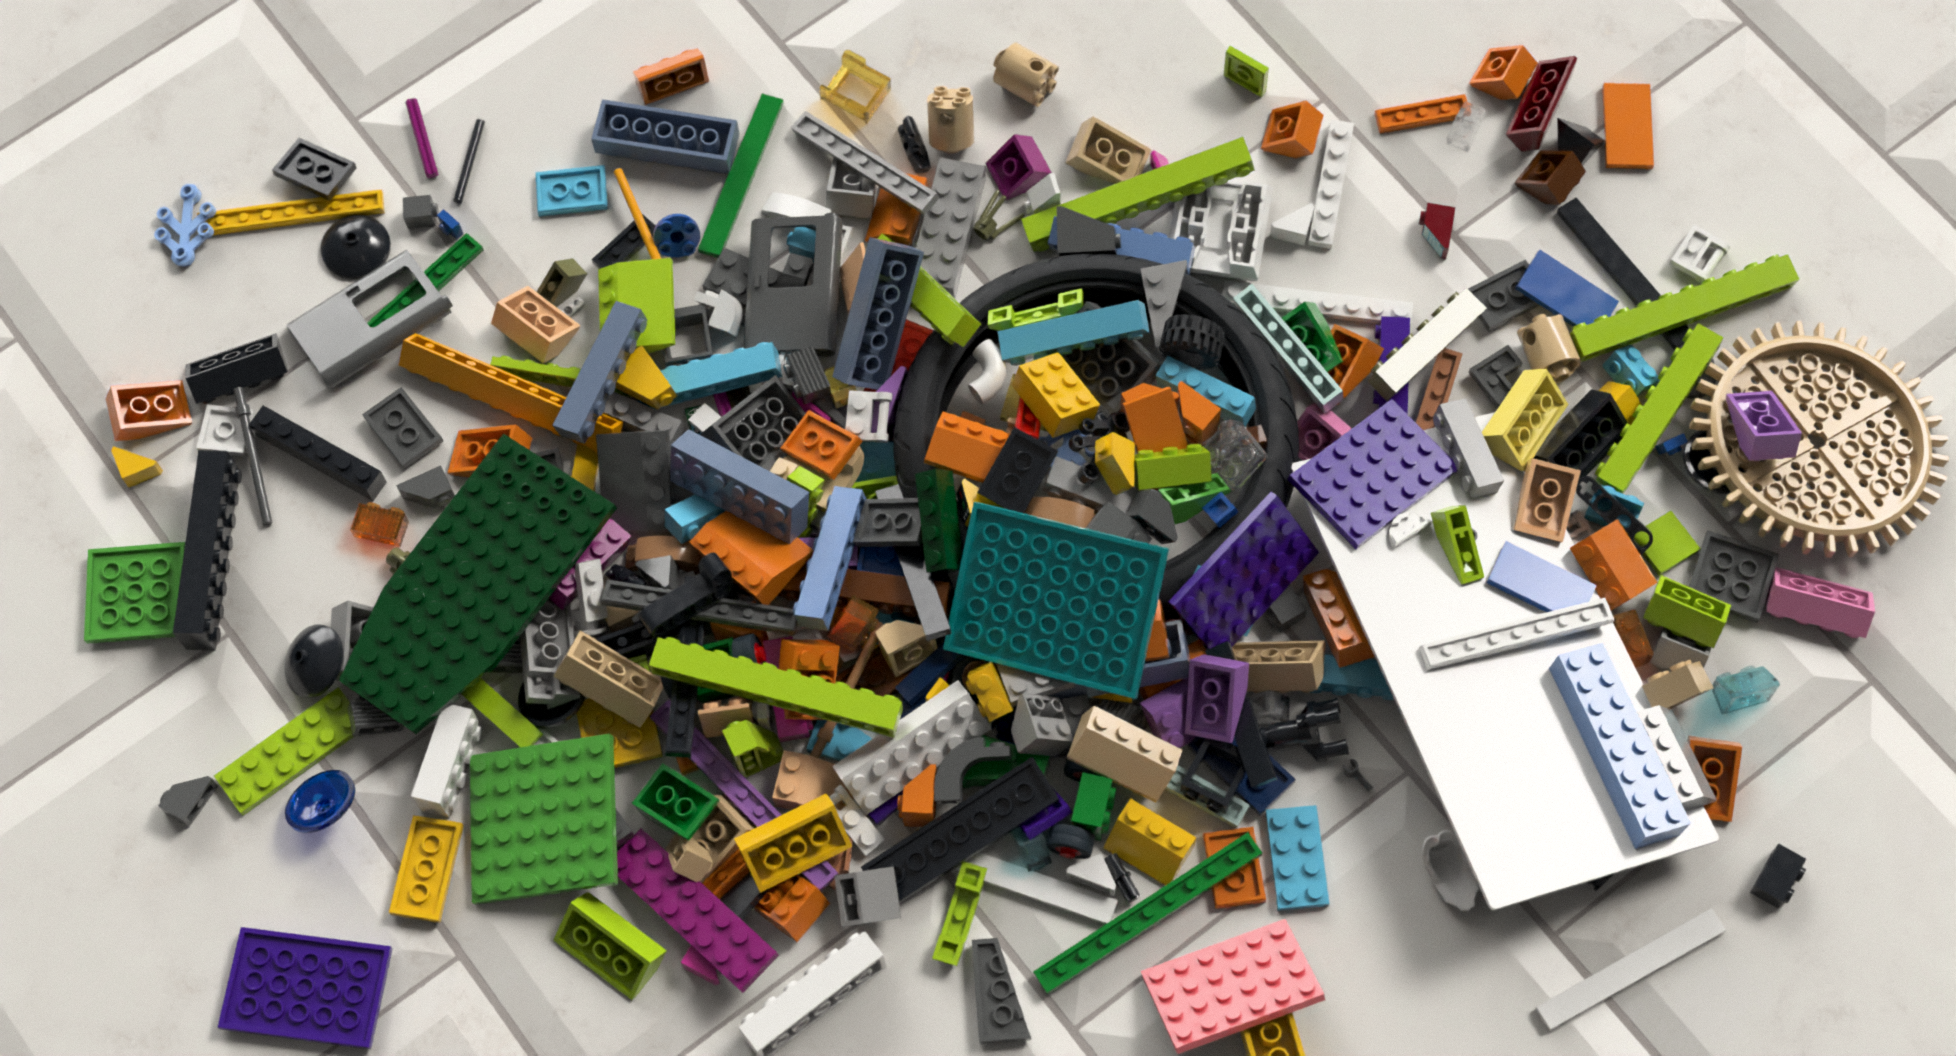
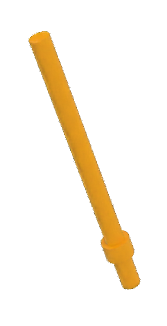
[613,168,661,259]

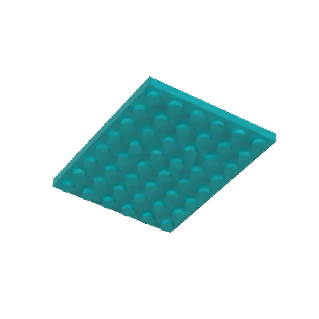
[943,502,1169,699]

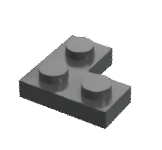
[1468,345,1523,409]

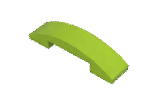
[988,288,1083,331]
[461,678,543,747]
[932,862,987,967]

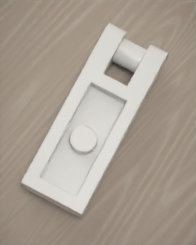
[829,785,885,856]

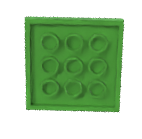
[84,542,185,644]

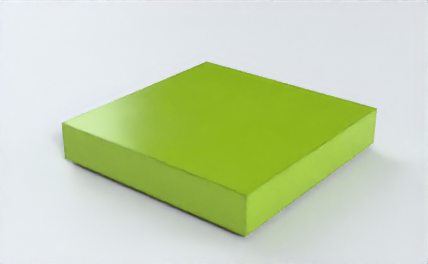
[1223,46,1269,97]
[1634,511,1701,576]

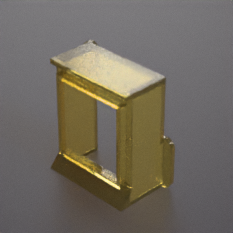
[820,50,891,124]

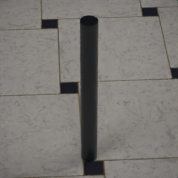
[453,119,485,204]

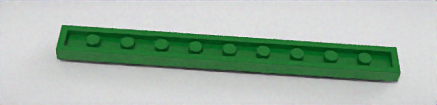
[1033,832,1262,995]

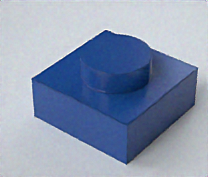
[437,209,464,240]
[1655,433,1687,456]
[1202,492,1238,528]

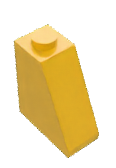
[615,345,677,410]

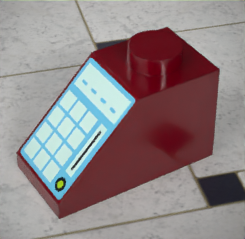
[1419,203,1456,259]

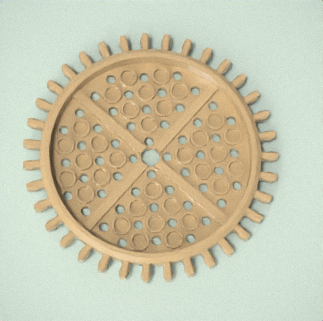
[1689,321,1949,558]

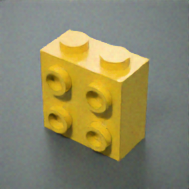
[966,661,1014,722]

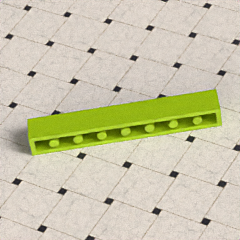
[878,234,981,347]
[1595,323,1724,494]

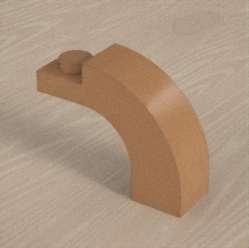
[1024,497,1095,528]
[625,536,703,575]

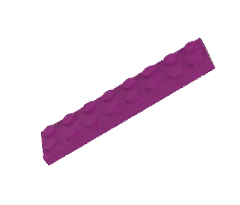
[617,828,779,993]

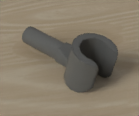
[1343,759,1373,792]

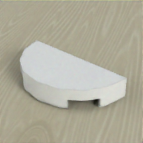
[1388,512,1433,549]

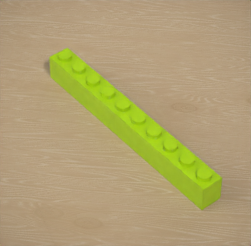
[1021,137,1255,252]
[1570,254,1800,362]
[649,637,903,738]

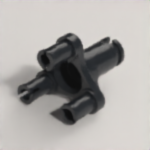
[1260,698,1349,763]

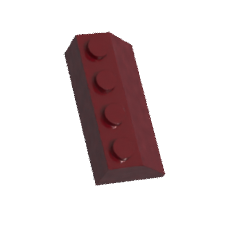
[1506,56,1578,152]

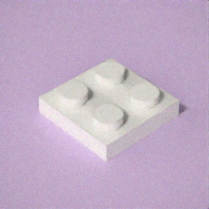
[197,405,256,457]

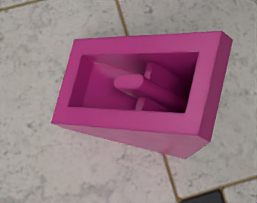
[681,946,720,985]

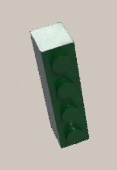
[915,469,962,574]

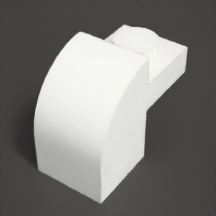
[694,290,743,337]

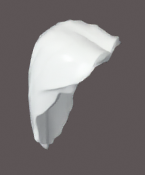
[1422,830,1479,912]

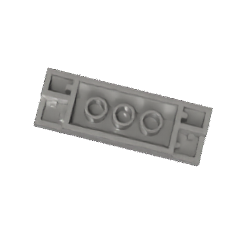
[520,598,580,709]

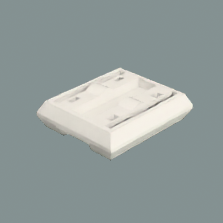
[1169,180,1273,282]

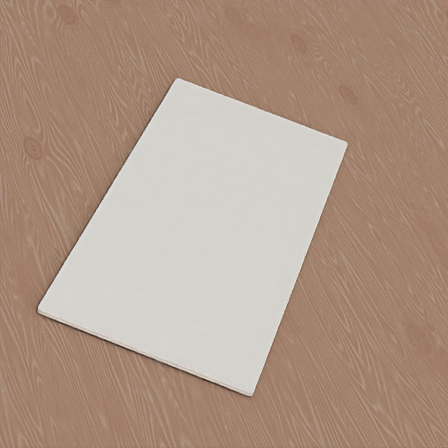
[1291,412,1718,910]

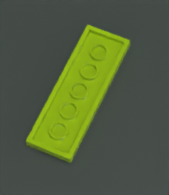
[214,687,353,816]

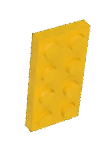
[389,815,464,923]

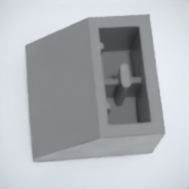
[1011,693,1073,756]
[834,867,901,927]

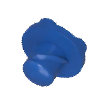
[653,214,700,258]

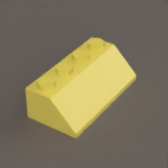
[1482,369,1569,471]

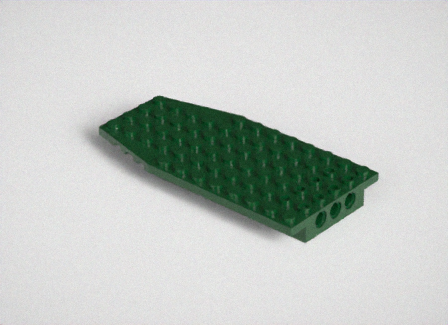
[339,434,617,735]

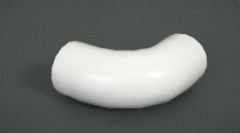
[968,339,1007,405]

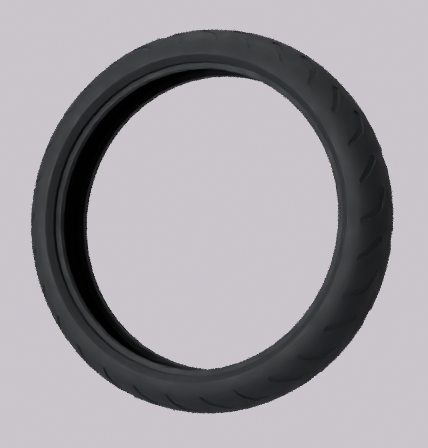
[893,253,1299,622]

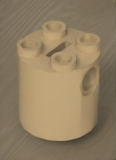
[993,42,1059,107]
[927,86,974,153]
[1517,314,1581,383]

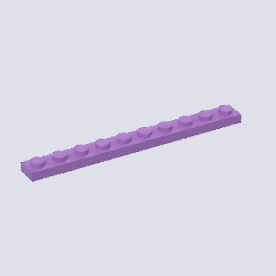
[650,700,839,891]

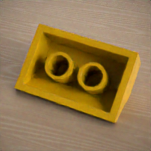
[1103,798,1196,885]

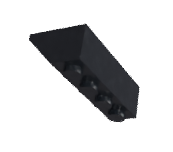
[185,333,288,404]
[1533,389,1628,480]

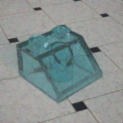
[1712,665,1780,714]

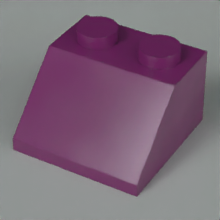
[985,134,1052,200]

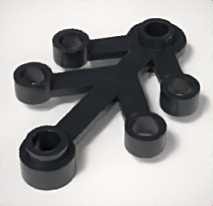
[1068,412,1130,484]

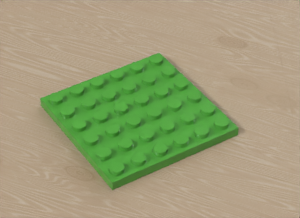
[470,734,618,905]

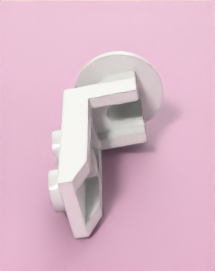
[571,559,608,637]

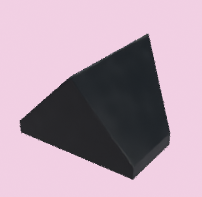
[1557,118,1605,166]

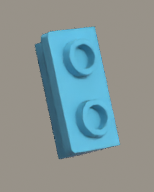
[1602,344,1660,397]
[1584,485,1644,528]

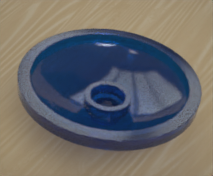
[285,770,356,833]

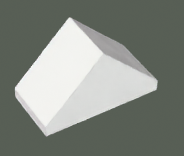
[1270,203,1314,246]
[1066,854,1116,897]

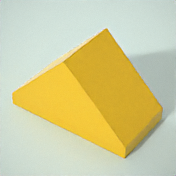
[1599,381,1642,425]
[111,446,163,488]

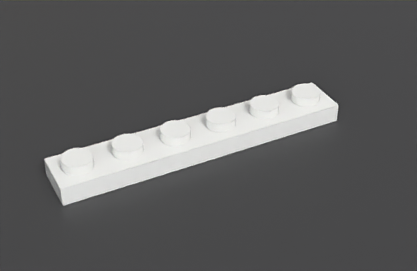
[1308,119,1354,249]

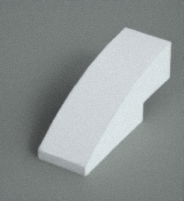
[761,192,832,230]

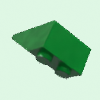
[1282,301,1343,373]
[632,763,720,841]

